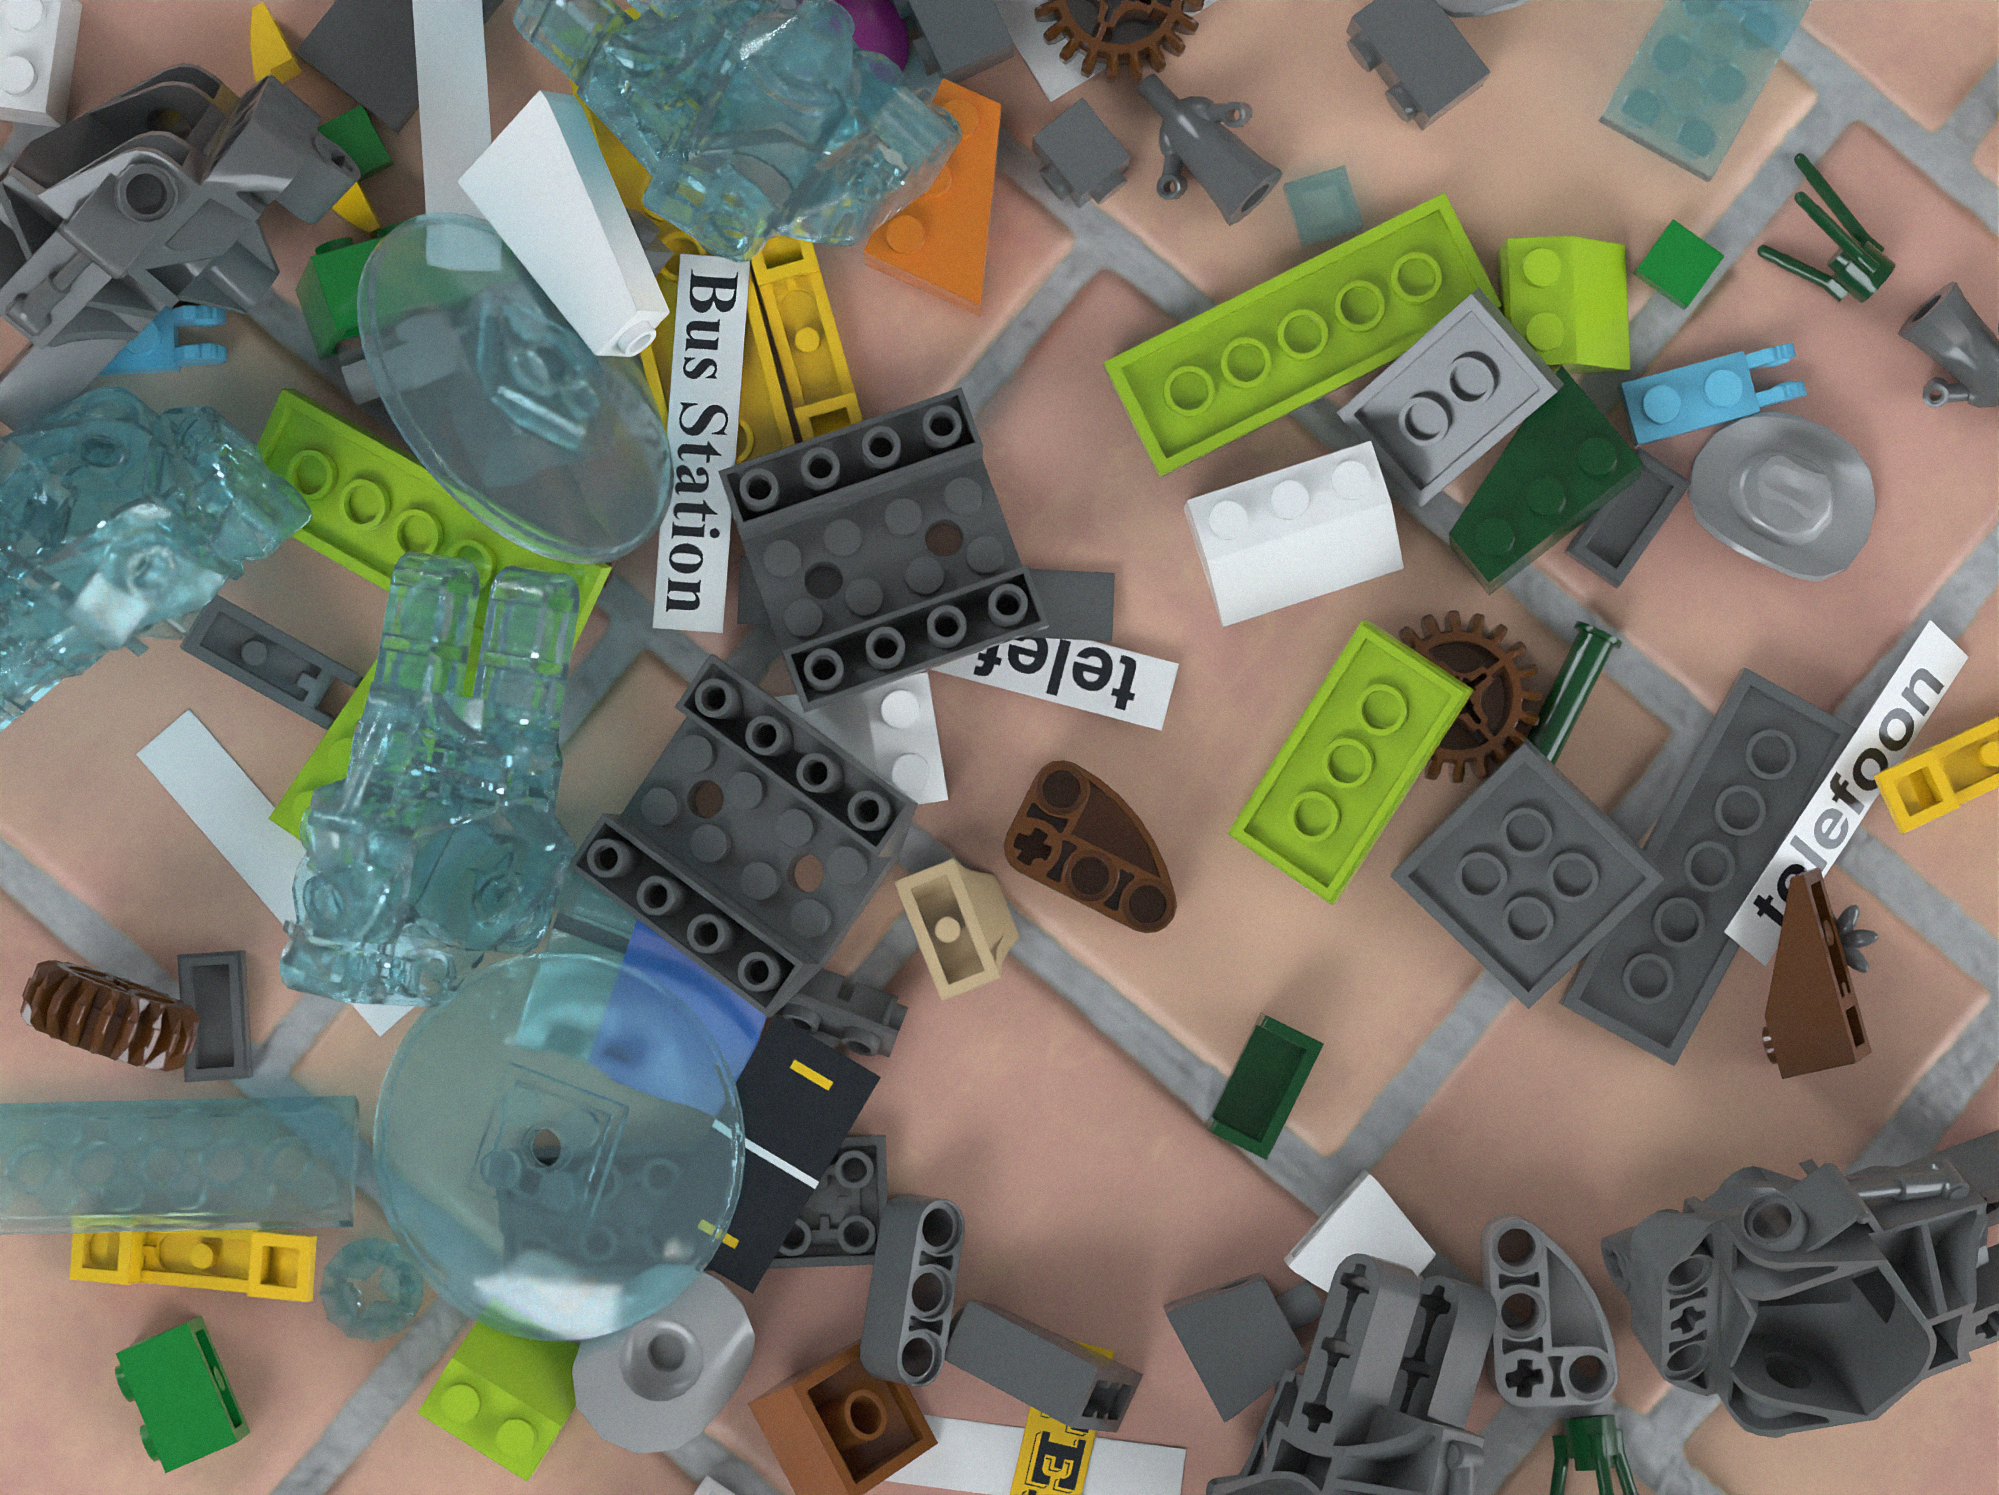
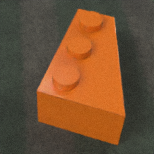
[863,78,1001,317]

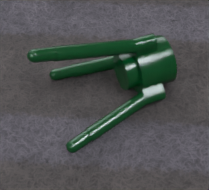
[1757,153,1896,303]
[1549,1414,1639,1495]

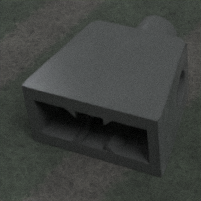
[1163,1273,1324,1423]

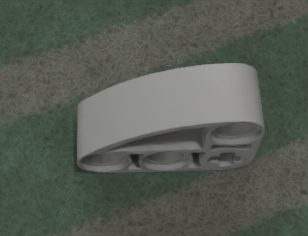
[1480,1213,1618,1408]

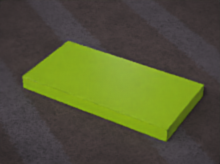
[1227,619,1474,905]

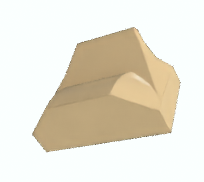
[894,858,1020,1001]

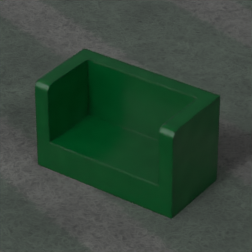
[1204,1012,1324,1160]

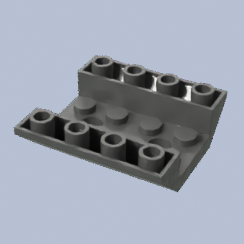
[718,387,1049,713]
[568,654,918,1017]

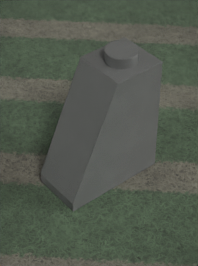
[944,1300,1143,1433]

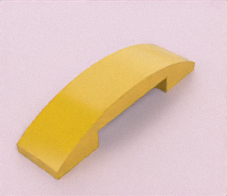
[250,2,384,240]
[740,206,863,442]
[1873,715,1999,834]
[69,1214,317,1302]

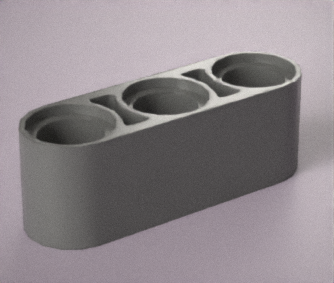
[860,1194,965,1387]

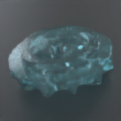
[319,1238,423,1342]

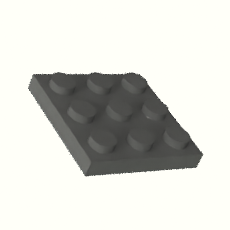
[1390,738,1667,1009]

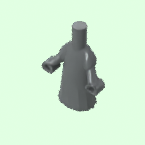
[1136,73,1283,226]
[1898,281,1999,408]

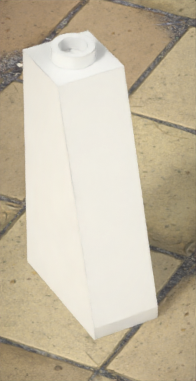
[457,90,670,357]

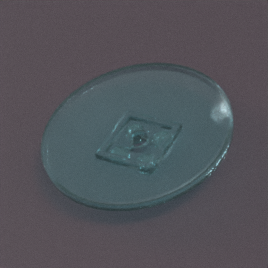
[357,212,674,564]
[373,952,745,1341]

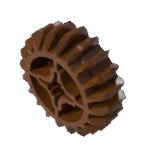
[1034,0,1204,83]
[1398,610,1542,783]
[20,960,200,1072]

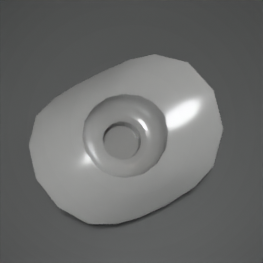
[1687,411,1876,582]
[572,1262,755,1454]

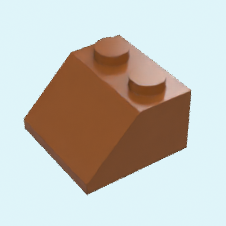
[748,1338,938,1495]

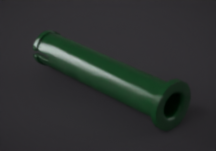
[1526,621,1623,765]

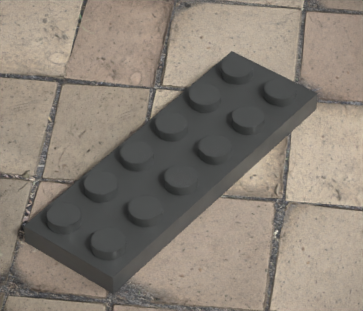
[1558,668,1857,1066]

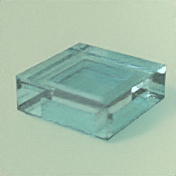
[1283,165,1364,248]

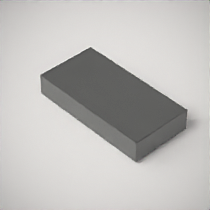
[1564,447,1691,588]
[177,950,253,1082]

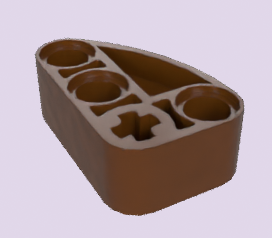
[1004,760,1177,933]

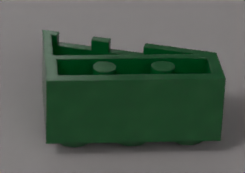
[1449,365,1643,596]

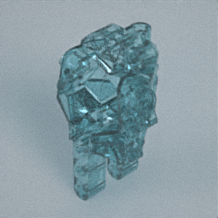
[513,0,962,263]
[0,386,313,732]
[280,551,580,1007]

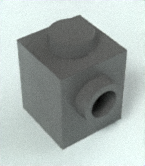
[1032,97,1131,208]

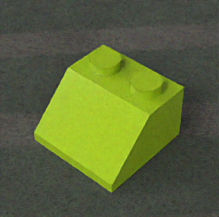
[1497,236,1630,374]
[417,1293,580,1482]

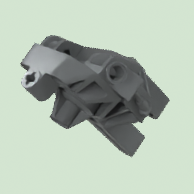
[0,63,361,445]
[1601,1130,1999,1438]
[1206,1253,1497,1495]

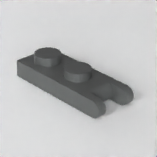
[179,591,364,730]

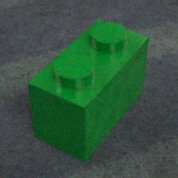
[115,1315,250,1473]

